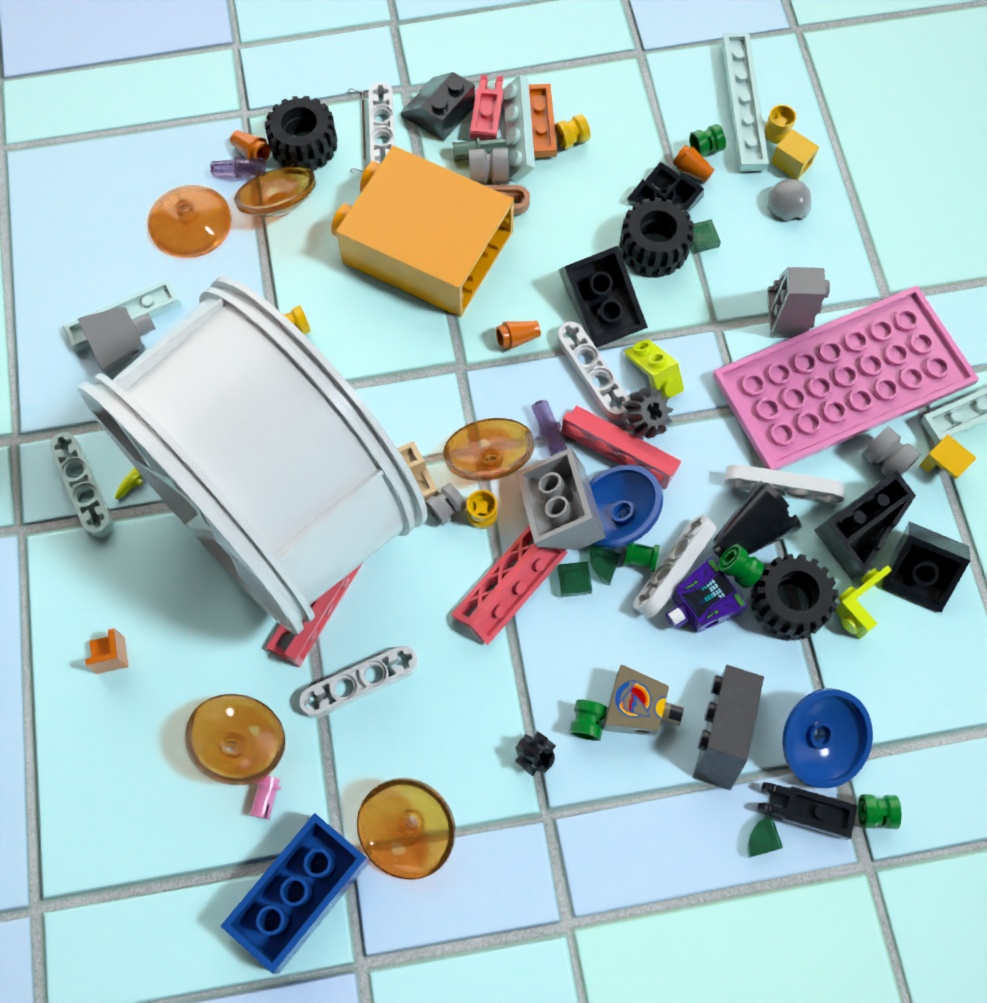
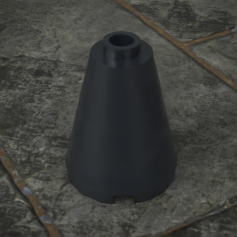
[712,480,802,559]

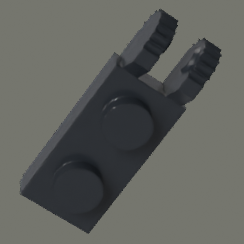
[757,782,857,840]

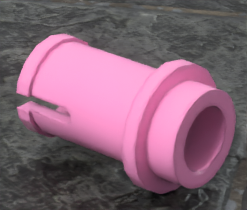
[249,775,281,820]

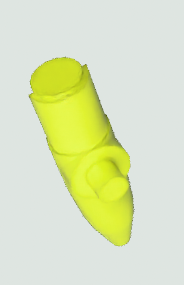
[114,467,143,500]

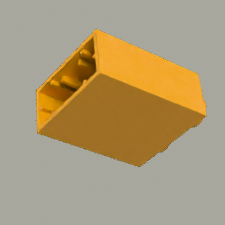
[331,145,514,317]

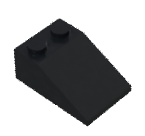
[558,245,648,348]

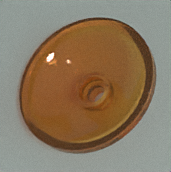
[234,166,316,217]
[147,184,232,258]
[443,418,534,482]
[184,694,285,785]
[357,778,456,880]

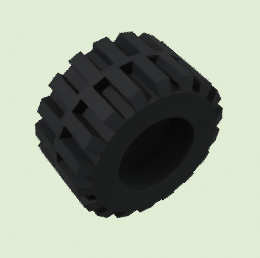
[265,95,338,173]
[619,198,694,277]
[750,553,839,641]

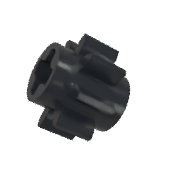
[515,731,556,776]

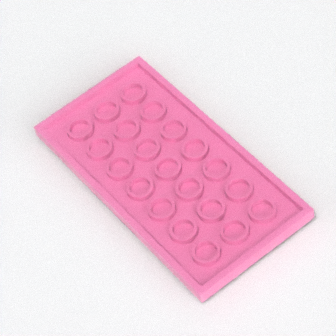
[712,285,979,470]

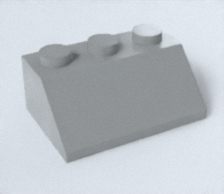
[516,448,606,550]

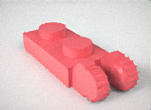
[470,74,504,140]

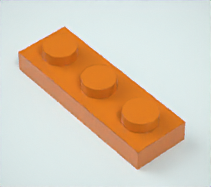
[529,83,557,158]

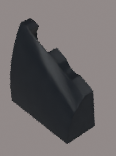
[627,161,704,212]

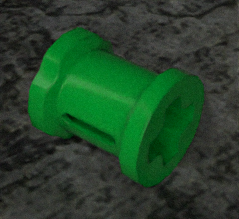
[623,542,660,572]

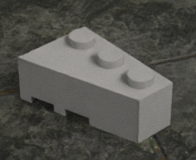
[767,267,830,338]

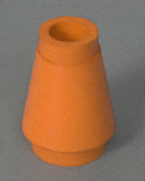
[230,130,271,164]
[673,145,715,183]
[496,320,541,350]

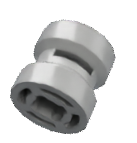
[425,483,467,526]

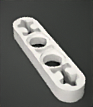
[369,82,395,164]
[557,321,629,420]
[724,464,845,504]
[633,514,716,618]
[299,646,418,718]

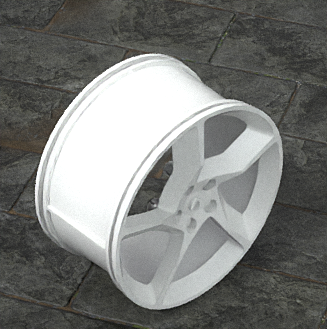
[77,276,427,636]

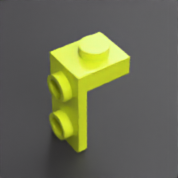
[624,339,684,399]
[835,565,892,639]

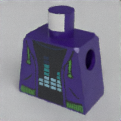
[665,557,748,633]

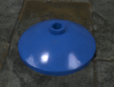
[589,465,664,548]
[782,688,873,788]

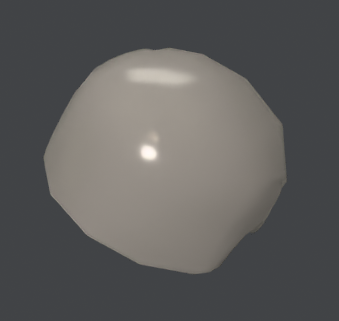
[768,179,812,222]

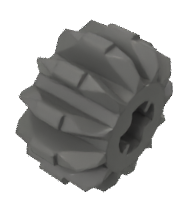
[621,387,674,439]

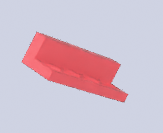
[561,405,681,489]
[451,525,568,645]
[266,562,364,667]

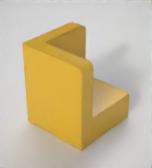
[771,130,819,180]
[919,434,977,479]

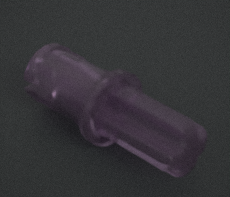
[210,156,266,179]
[532,400,568,456]

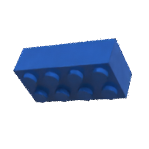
[220,813,371,974]

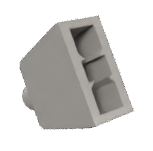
[77,307,156,375]

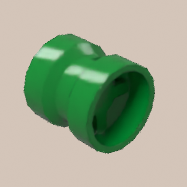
[689,124,726,157]
[718,544,764,588]
[569,699,608,741]
[858,794,902,829]

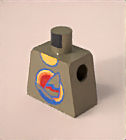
[603,664,684,736]

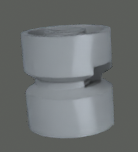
[469,148,509,186]
[861,426,921,476]

